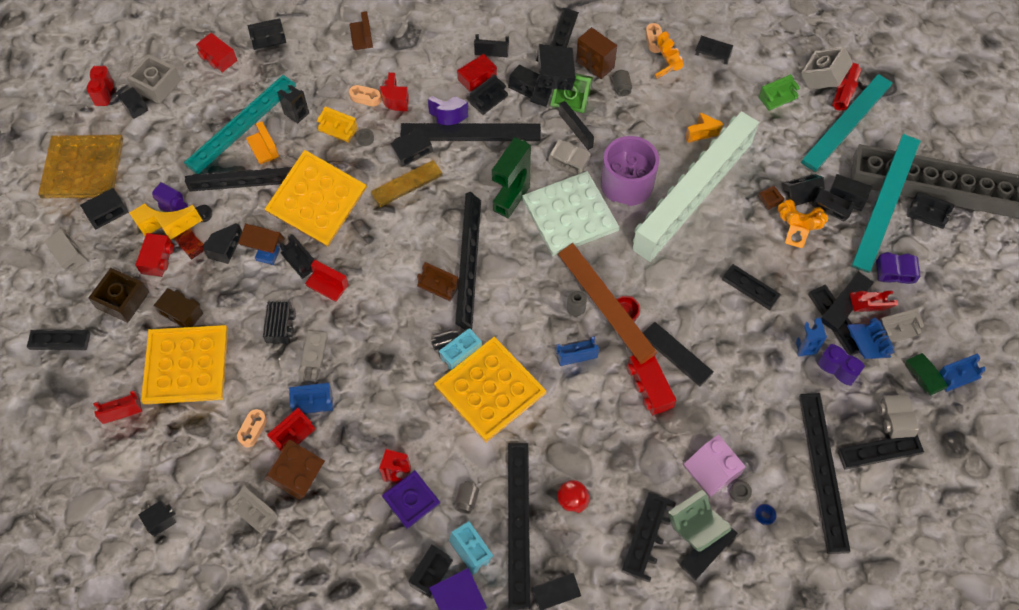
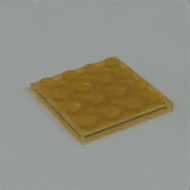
[38,135,123,198]

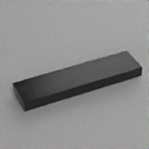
[821,271,874,333]
[808,284,859,356]
[643,322,714,387]
[838,435,924,470]

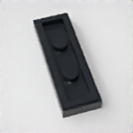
[559,101,594,150]
[722,264,781,310]
[27,330,91,350]
[679,528,738,581]

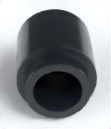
[431,329,459,352]

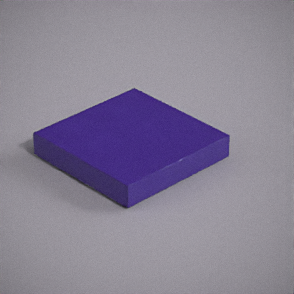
[382,470,440,529]
[429,568,487,610]

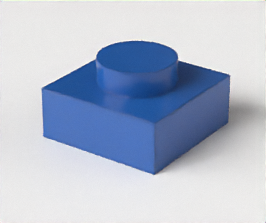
[255,245,280,265]

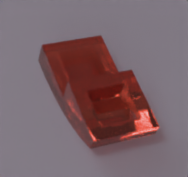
[173,228,204,260]

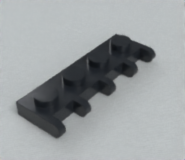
[621,492,676,582]

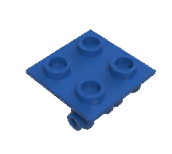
[847,318,895,359]

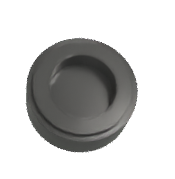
[356,128,374,146]
[730,481,752,503]

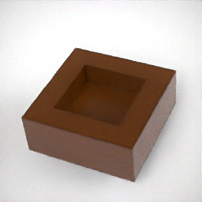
[758,186,784,210]

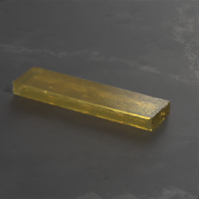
[371,160,443,207]

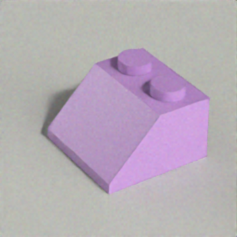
[683,434,746,498]

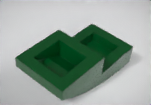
[905,353,947,396]

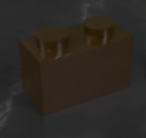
[153,288,203,328]

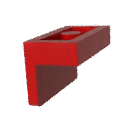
[305,260,349,302]

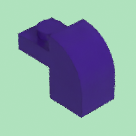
[428,96,468,125]

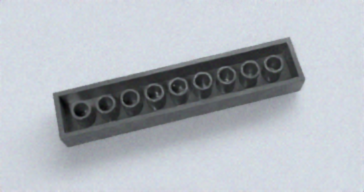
[850,144,1019,219]

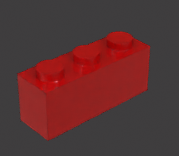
[627,355,677,416]

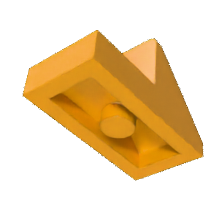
[685,113,723,143]

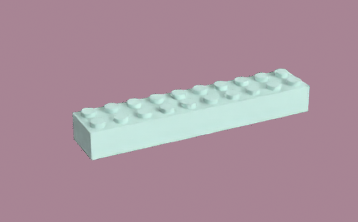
[632,111,759,262]

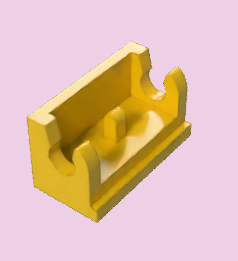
[317,106,358,143]

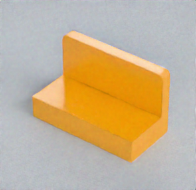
[246,121,279,165]

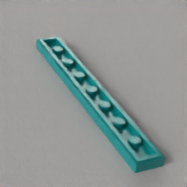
[801,74,893,172]
[184,75,296,174]
[851,134,921,273]

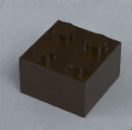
[88,267,149,323]

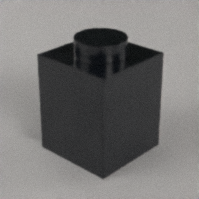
[118,87,148,119]
[138,500,177,537]

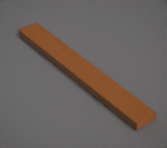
[558,243,657,364]

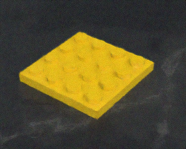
[265,150,367,247]
[141,325,228,404]
[434,336,546,443]

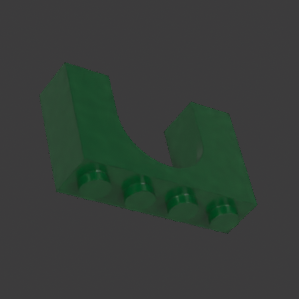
[491,137,531,219]

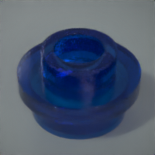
[755,504,776,525]

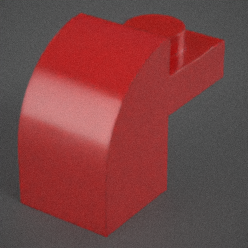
[380,72,409,111]

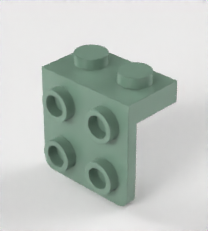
[668,490,731,551]

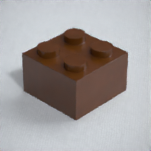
[576,27,617,79]
[264,440,325,500]

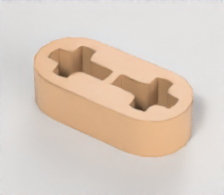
[646,23,662,53]
[349,85,382,106]
[237,409,267,447]

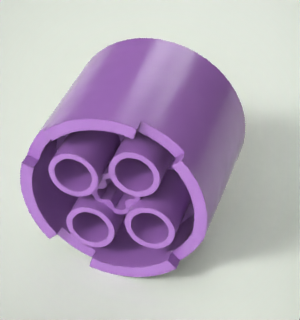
[601,136,659,206]

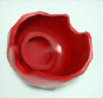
[617,296,641,322]
[557,480,591,513]

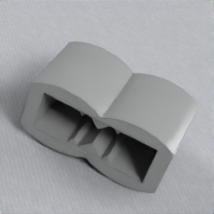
[549,140,591,175]
[879,394,919,439]

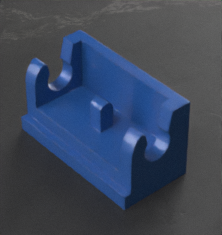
[796,318,827,357]
[555,336,599,366]
[939,353,985,392]
[289,383,333,414]

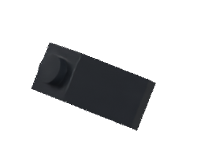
[203,223,242,264]

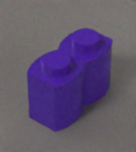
[152,182,188,212]
[876,252,921,284]
[817,344,865,386]

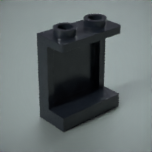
[535,44,576,90]

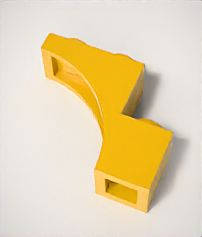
[129,203,203,240]

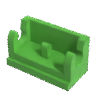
[758,74,800,111]

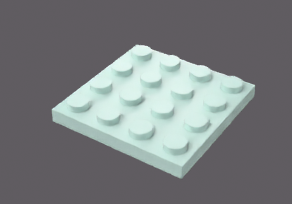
[522,171,619,256]

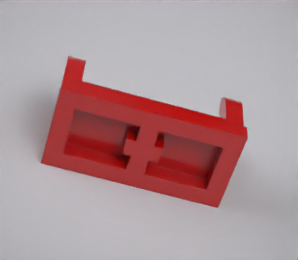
[850,290,898,312]
[93,390,143,424]
[267,408,316,451]
[379,449,411,483]

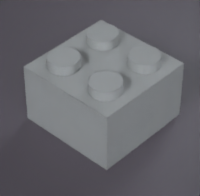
[801,47,853,89]
[127,54,181,104]

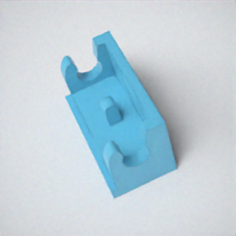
[439,328,482,371]
[449,521,493,575]

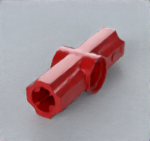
[832,63,862,111]

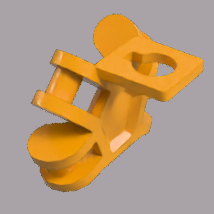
[655,31,684,79]
[778,199,828,248]

